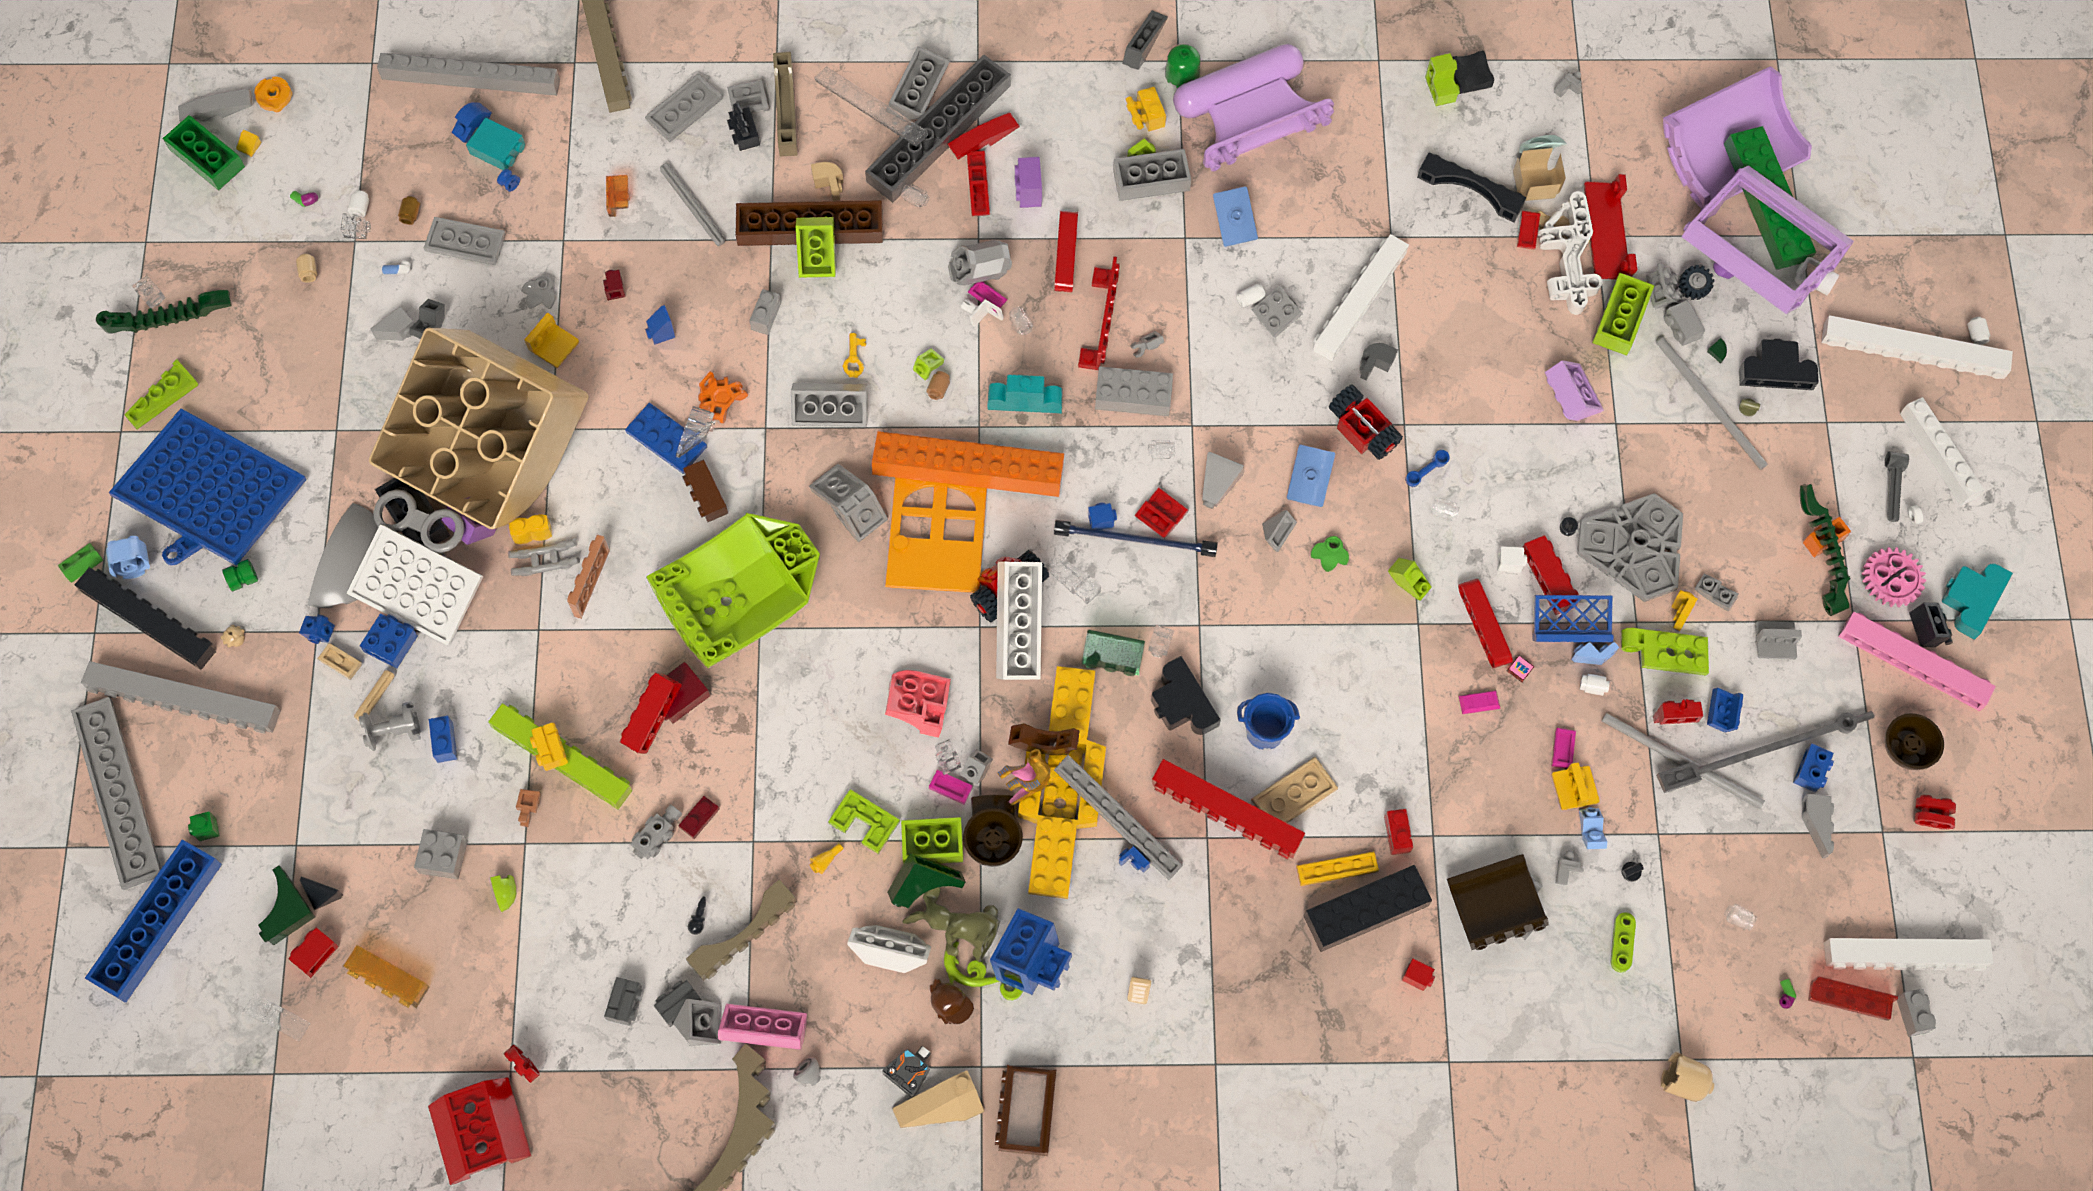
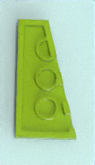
[124,359,199,430]

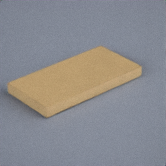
[1251,757,1338,823]

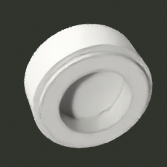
[1908,505,1923,525]

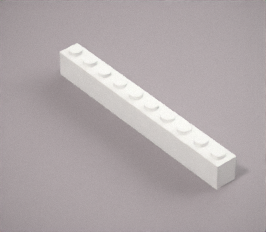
[1821,315,2013,379]

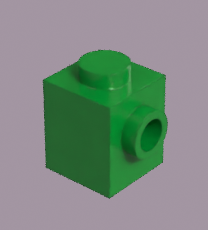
[188,811,220,841]

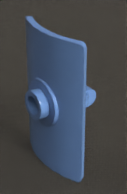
[1213,187,1258,247]
[1287,445,1335,507]

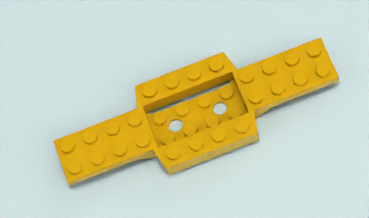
[1018,666,1106,899]

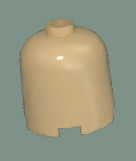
[1660,1052,1714,1102]

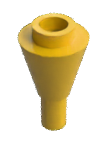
[809,843,843,874]

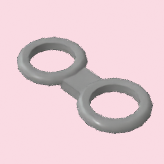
[373,489,464,553]

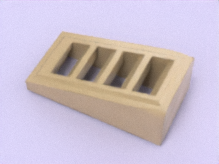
[1127,977,1151,1004]

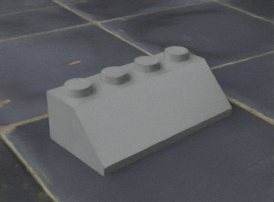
[887,46,950,120]
[791,383,868,427]

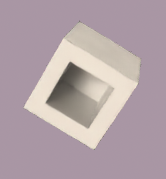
[1498,546,1527,572]

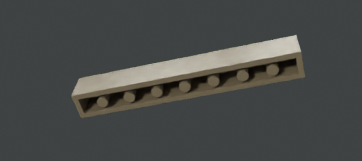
[582,0,632,113]

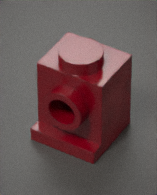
[603,270,626,301]

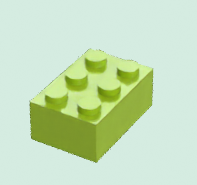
[796,217,836,278]
[901,817,963,864]

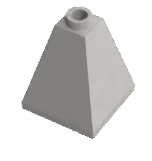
[1202,452,1244,509]

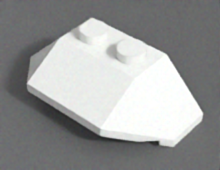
[847,925,931,973]

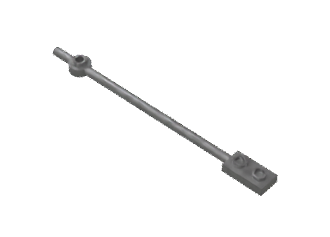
[1656,711,1875,793]

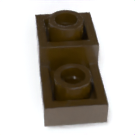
[971,795,1015,816]

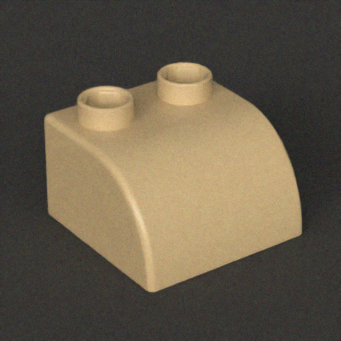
[369,328,589,529]

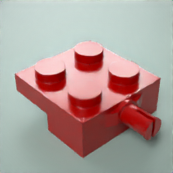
[1653,699,1703,725]

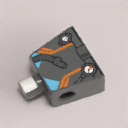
[882,1046,931,1098]

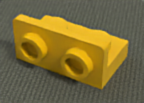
[1671,590,1698,631]

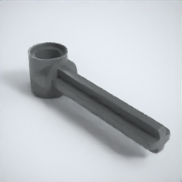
[1885,451,1909,522]

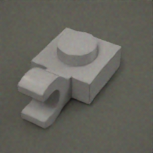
[1130,331,1165,358]

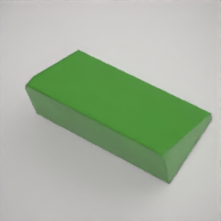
[58,543,103,583]

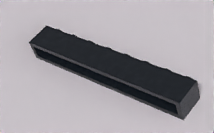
[74,567,216,670]

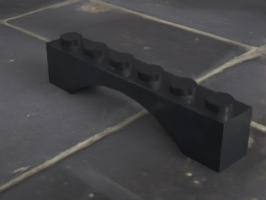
[1417,152,1527,223]

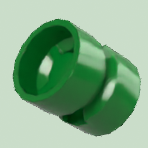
[222,559,258,592]

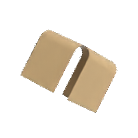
[1513,148,1566,201]

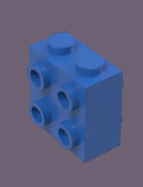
[360,613,418,669]

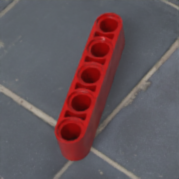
[1054,211,1078,292]
[1458,578,1513,669]

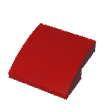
[1134,487,1189,539]

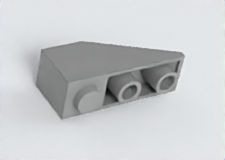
[1802,794,1834,858]

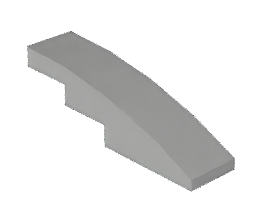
[178,89,252,122]

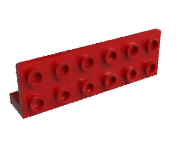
[1584,174,1638,280]
[1078,256,1120,370]

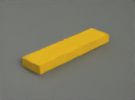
[1296,852,1379,886]

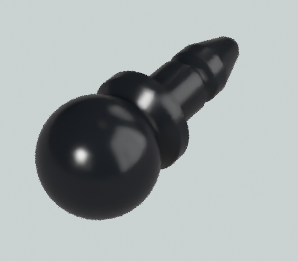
[687,896,706,935]

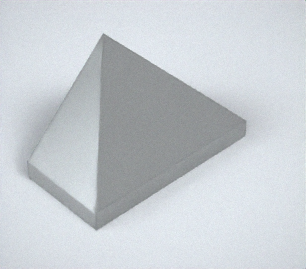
[1262,510,1297,552]

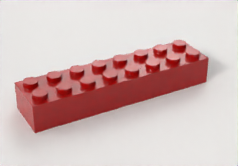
[1152,759,1305,860]

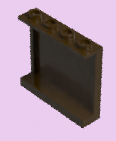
[1447,854,1549,950]

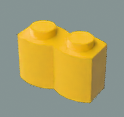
[509,514,552,544]

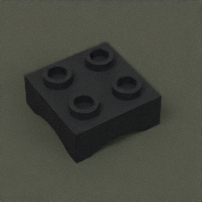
[1452,50,1495,94]

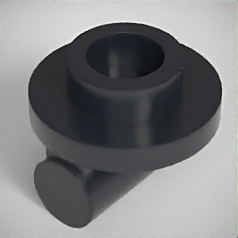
[1621,862,1644,882]

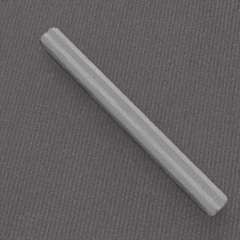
[660,163,725,246]

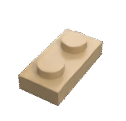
[317,643,362,680]

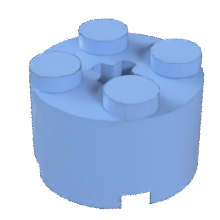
[106,536,150,579]

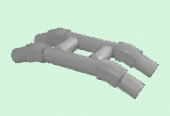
[508,538,580,576]

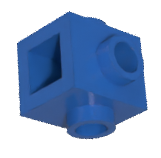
[299,615,335,644]

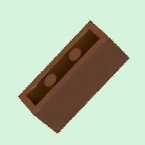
[682,459,728,523]

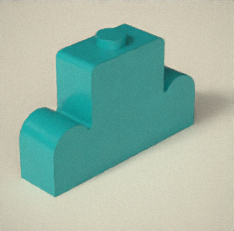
[987,375,1063,414]
[1942,564,2013,640]

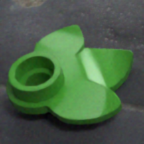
[1311,536,1349,572]

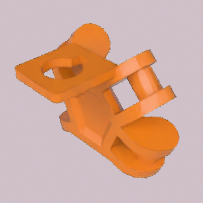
[698,371,748,424]

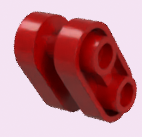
[1914,795,1956,830]

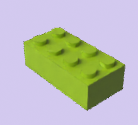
[1592,273,1655,356]

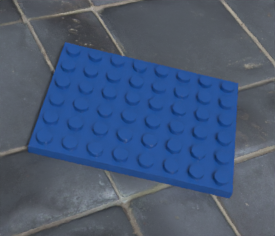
[109,409,306,566]

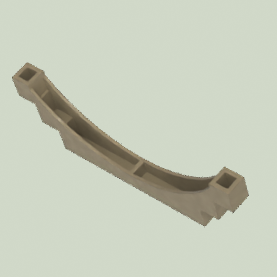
[694,1043,776,1191]

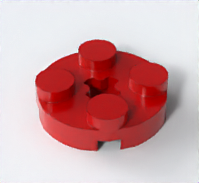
[503,1044,540,1083]

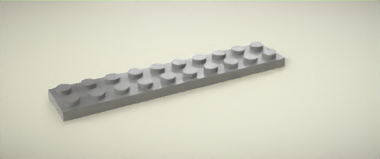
[71,697,161,890]

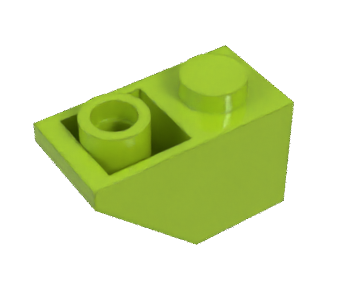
[1388,558,1432,601]

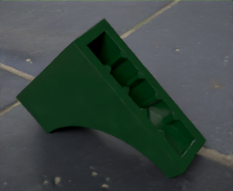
[887,853,966,909]
[258,865,315,945]

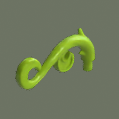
[944,941,1023,1001]

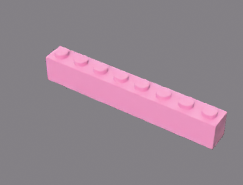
[1838,612,1996,711]

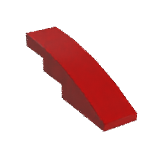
[947,113,1020,160]
[967,151,990,216]

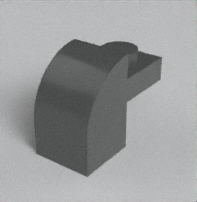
[409,299,445,339]
[1359,343,1398,381]

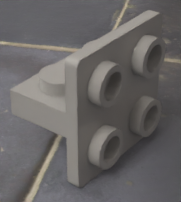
[1646,263,1682,309]
[1755,621,1802,659]

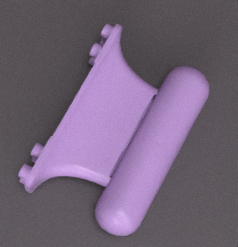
[1173,44,1334,171]

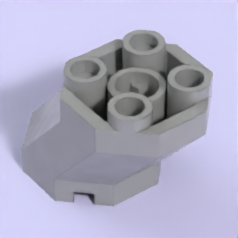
[948,240,1012,285]

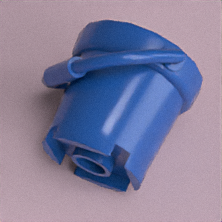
[1237,693,1300,750]

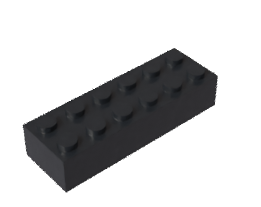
[1304,865,1432,952]

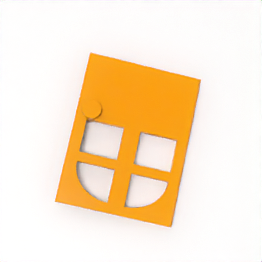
[885,477,987,593]

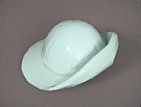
[1519,135,1567,154]

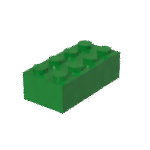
[162,115,245,191]

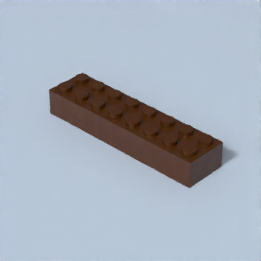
[735,200,883,246]

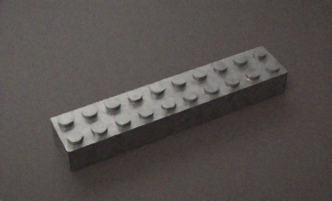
[865,55,1011,203]

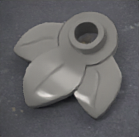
[521,276,556,309]

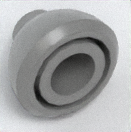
[793,1058,821,1086]

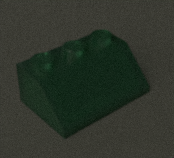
[1082,629,1145,676]

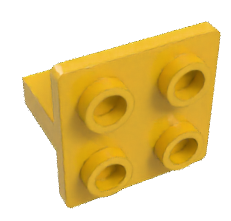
[1551,762,1600,810]

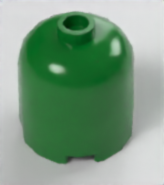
[1165,44,1201,88]

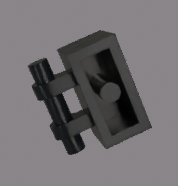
[727,103,760,151]
[1909,602,1953,647]

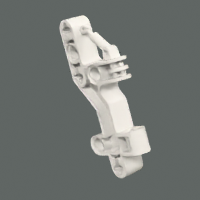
[1538,191,1602,315]

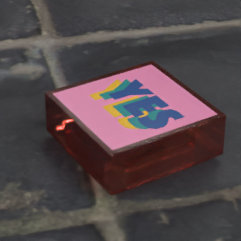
[1507,655,1535,682]

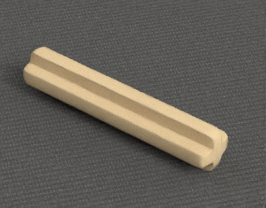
[354,670,395,721]

